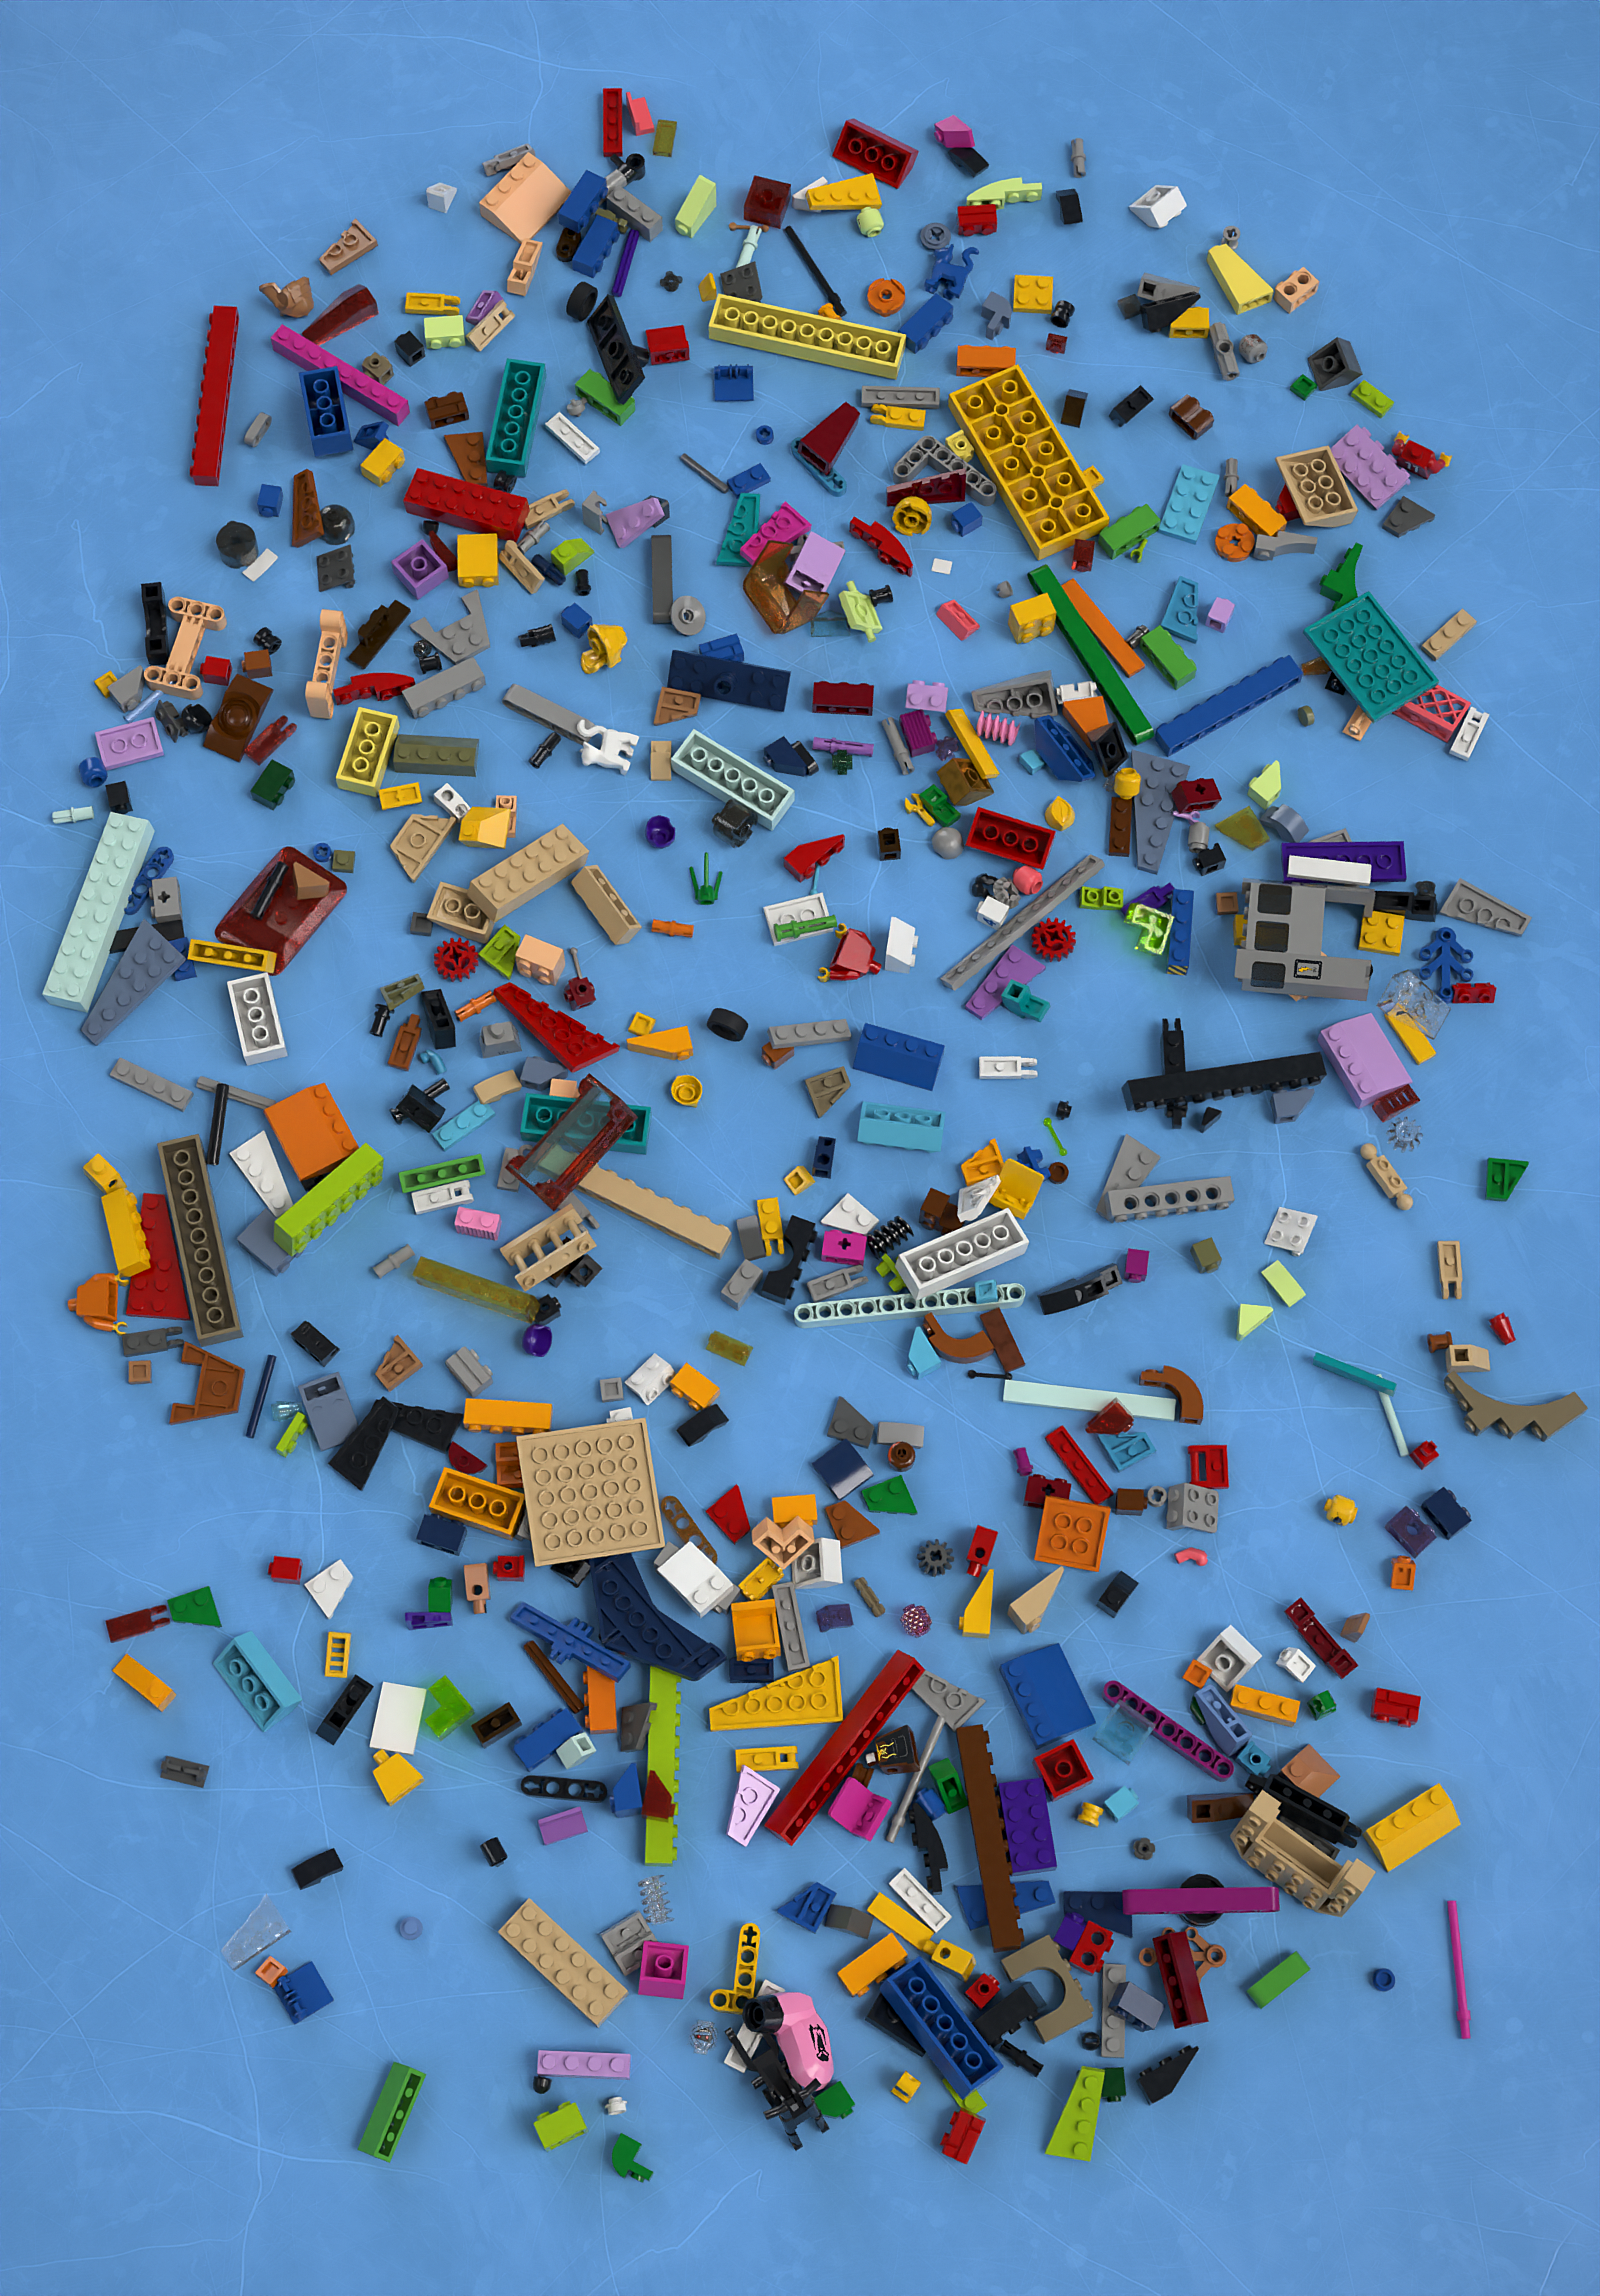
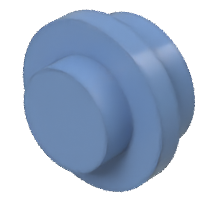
[400,1917,423,1940]

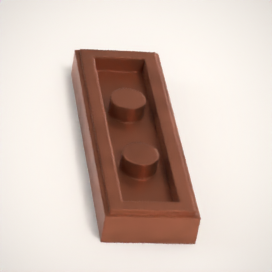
[980,1308,1025,1374]

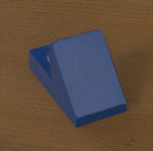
[353,421,389,450]

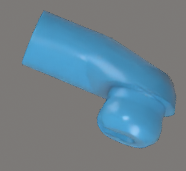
[420,1050,447,1075]

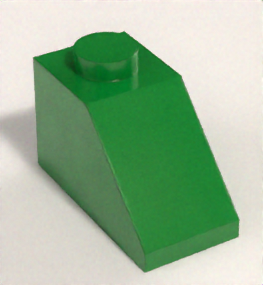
[928,1757,968,1814]
[814,2081,855,2120]

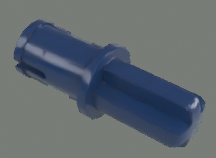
[531,554,566,585]

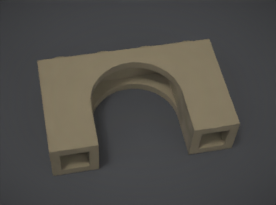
[1000,1934,1094,2044]

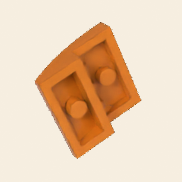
[495,1442,523,1488]

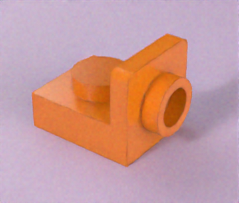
[1390,1556,1416,1590]

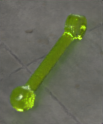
[1043,1118,1067,1156]

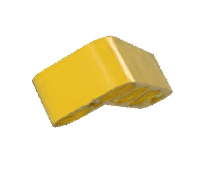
[710,1923,760,2015]

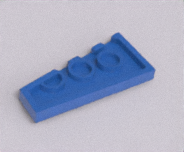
[956,1881,1056,1931]

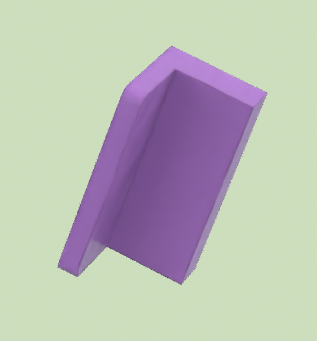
[537,1807,588,1846]

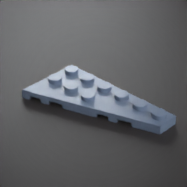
[1131,749,1190,875]
[81,919,186,1046]

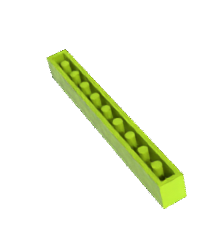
[645,1666,681,1867]

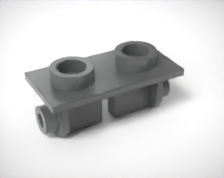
[155,700,189,743]
[160,1756,210,1788]

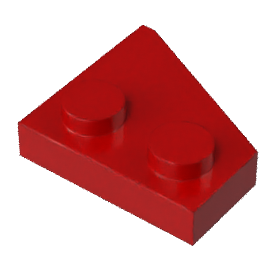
[705,1484,751,1545]

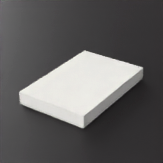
[763,892,833,946]
[369,1682,427,1756]

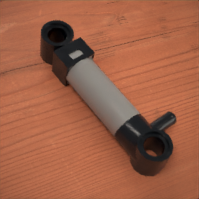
[560,153,645,216]

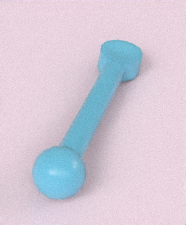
[810,862,820,895]

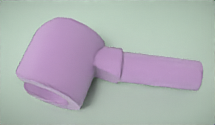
[1173,811,1200,825]

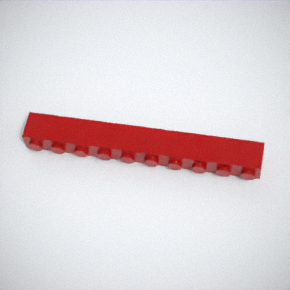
[190,305,239,487]
[764,1650,925,1846]

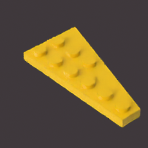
[709,1656,843,1732]

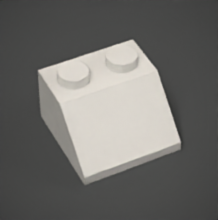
[1129,185,1187,229]
[885,917,918,974]
[792,1537,843,1589]
[1197,1625,1262,1692]

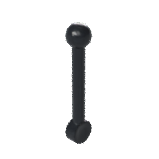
[968,1370,1013,1380]

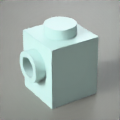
[556,1732,596,1769]

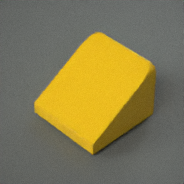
[698,273,717,302]
[783,1166,816,1196]

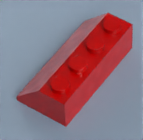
[832,118,919,189]
[965,807,1056,870]

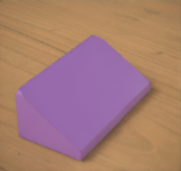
[465,290,504,326]

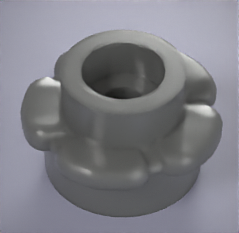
[1133,1838,1155,1860]

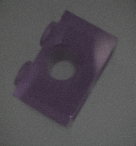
[1384,1506,1437,1559]

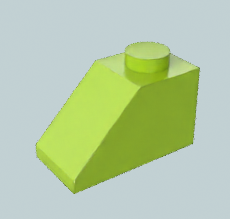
[550,538,594,576]

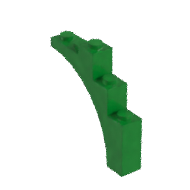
[1319,542,1363,612]

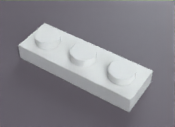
[545,412,600,464]
[888,1868,952,1934]

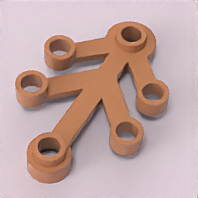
[1138,1927,1227,1984]

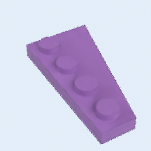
[965,944,1046,1020]

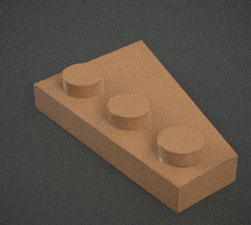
[319,218,378,275]

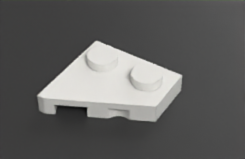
[821,1193,879,1236]
[304,1559,353,1619]

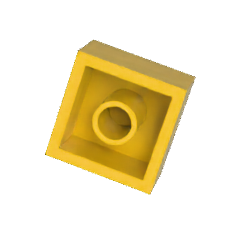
[1008,593,1057,644]

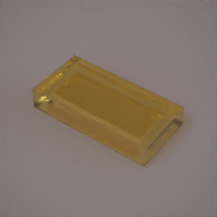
[653,119,677,157]

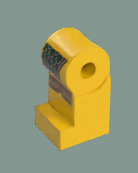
[890,2071,921,2104]

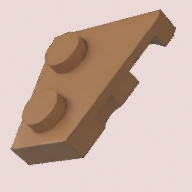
[654,687,701,726]
[375,1335,423,1392]

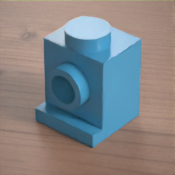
[1235,1741,1271,1776]

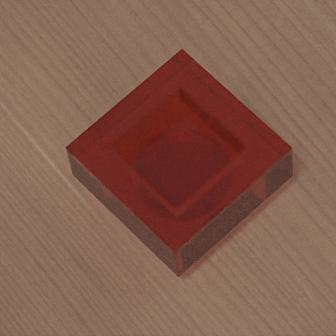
[1046,333,1068,354]

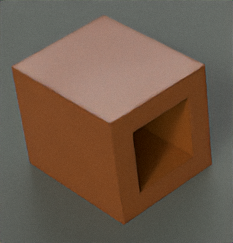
[241,649,273,679]
[761,1042,794,1070]

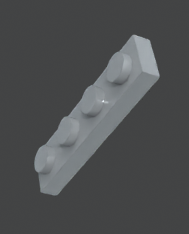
[861,386,940,409]
[767,1019,852,1049]
[110,1058,194,1112]
[772,1581,810,1672]
[1101,1964,1126,2058]

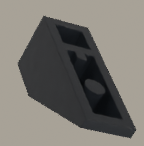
[1140,291,1201,333]
[421,989,456,1050]
[315,1674,374,1746]

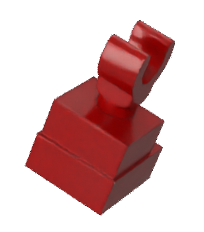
[1409,1440,1439,1470]

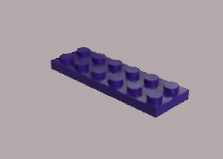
[1281,841,1407,884]

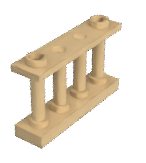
[500,1203,597,1292]

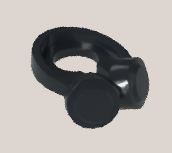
[972,873,998,900]

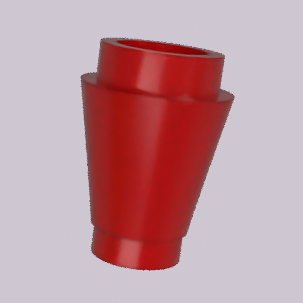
[1489,1312,1516,1345]

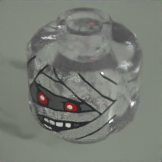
[688,2020,719,2055]

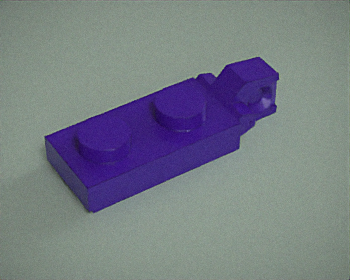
[1121,882,1175,926]

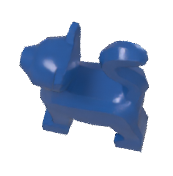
[924,244,979,300]

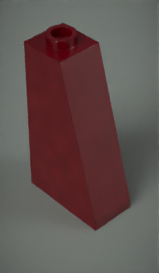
[797,402,860,476]

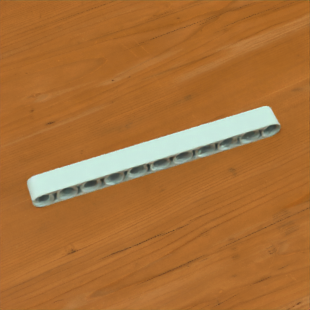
[794,1283,1025,1328]

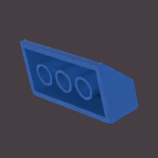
[853,1023,945,1091]

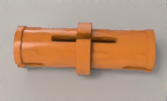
[651,919,694,938]
[454,990,496,1022]

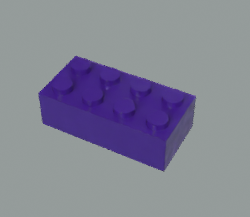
[997,1777,1057,1877]

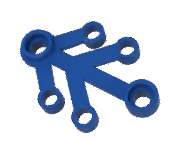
[1419,927,1474,1004]

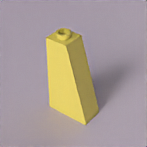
[1206,243,1274,315]

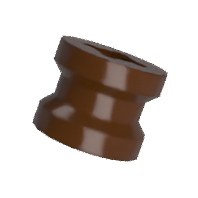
[852,1762,875,1788]

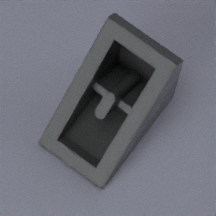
[824,1904,874,1940]

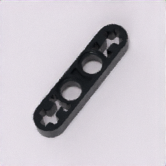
[521,1775,607,1803]

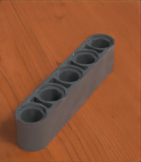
[651,535,673,624]

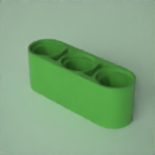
[1246,1951,1311,2009]

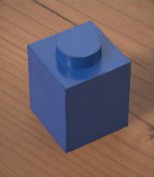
[257,484,284,517]
[951,502,983,537]
[561,602,593,639]

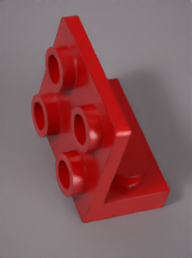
[646,325,690,365]

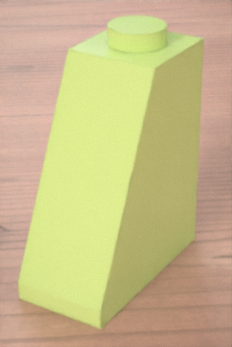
[675,175,717,239]

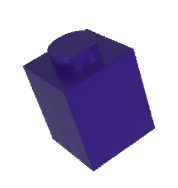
[1053,1912,1087,1951]

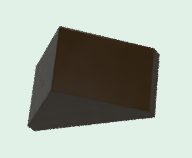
[1061,389,1088,428]

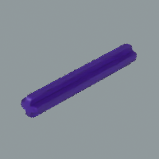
[612,229,639,297]

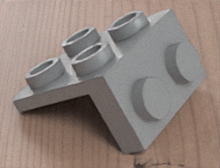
[1166,1483,1219,1533]

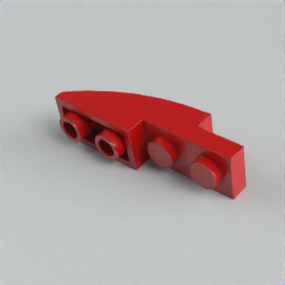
[849,516,913,577]
[333,672,415,705]

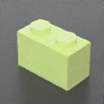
[424,315,466,349]

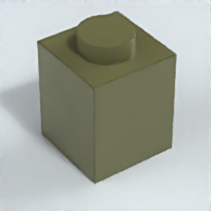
[1190,1237,1222,1274]

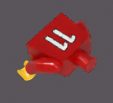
[1392,431,1452,480]

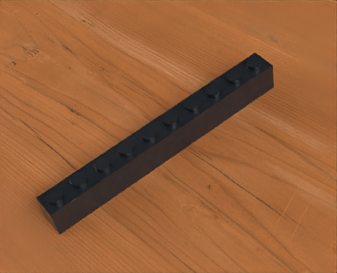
[1121,1052,1327,1112]

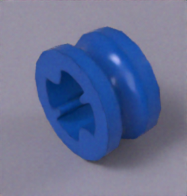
[756,425,774,445]
[313,843,332,863]

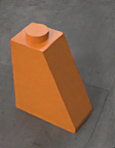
[1062,696,1109,750]

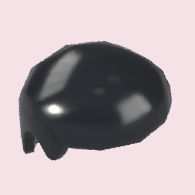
[181,704,213,734]

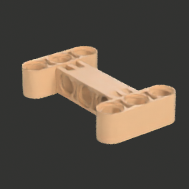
[144,597,227,700]
[305,609,348,719]

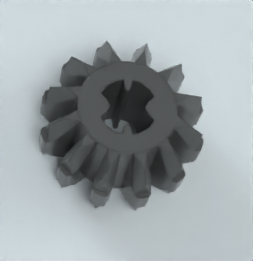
[917,1539,954,1577]

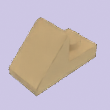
[651,741,671,781]

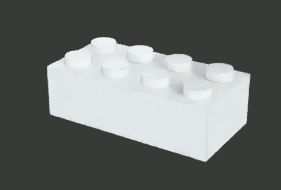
[227,972,288,1066]

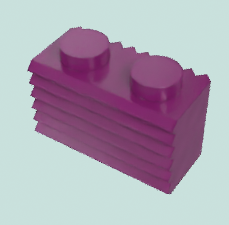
[899,709,938,757]

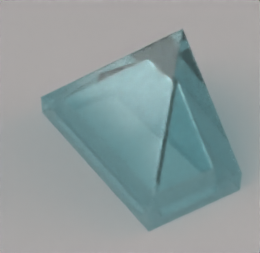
[810,610,850,637]

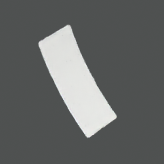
[242,548,278,581]

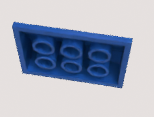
[999,1643,1096,1750]

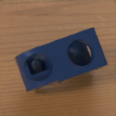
[812,1136,836,1179]

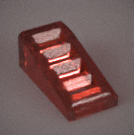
[429,530,458,572]
[1372,1084,1420,1122]

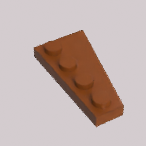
[292,469,324,548]

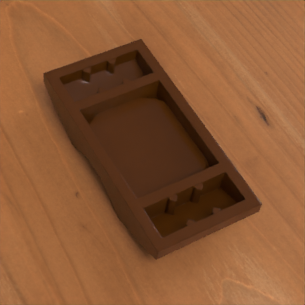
[203,674,274,762]

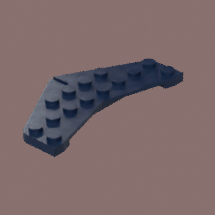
[589,1553,727,1681]

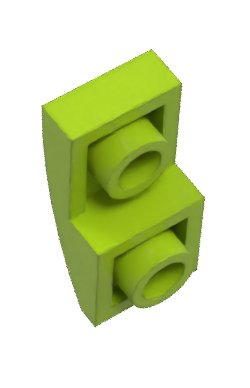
[1079,886,1124,910]

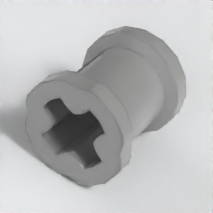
[1221,226,1240,250]

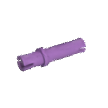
[812,737,874,757]

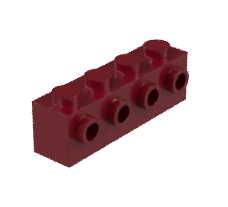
[1152,1931,1209,2029]

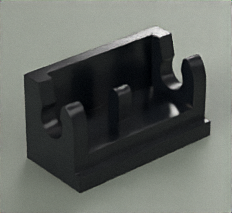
[1109,385,1154,427]
[396,1084,446,1133]
[291,1320,340,1367]

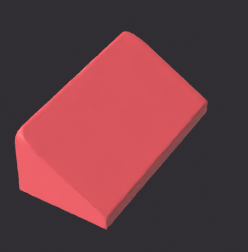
[936,600,980,641]

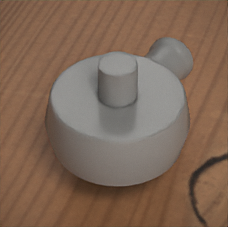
[567,397,587,417]

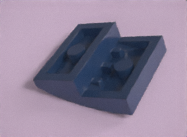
[812,1439,874,1501]

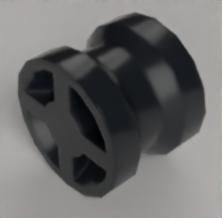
[494,470,517,493]

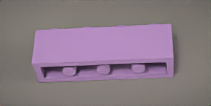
[537,2050,631,2080]

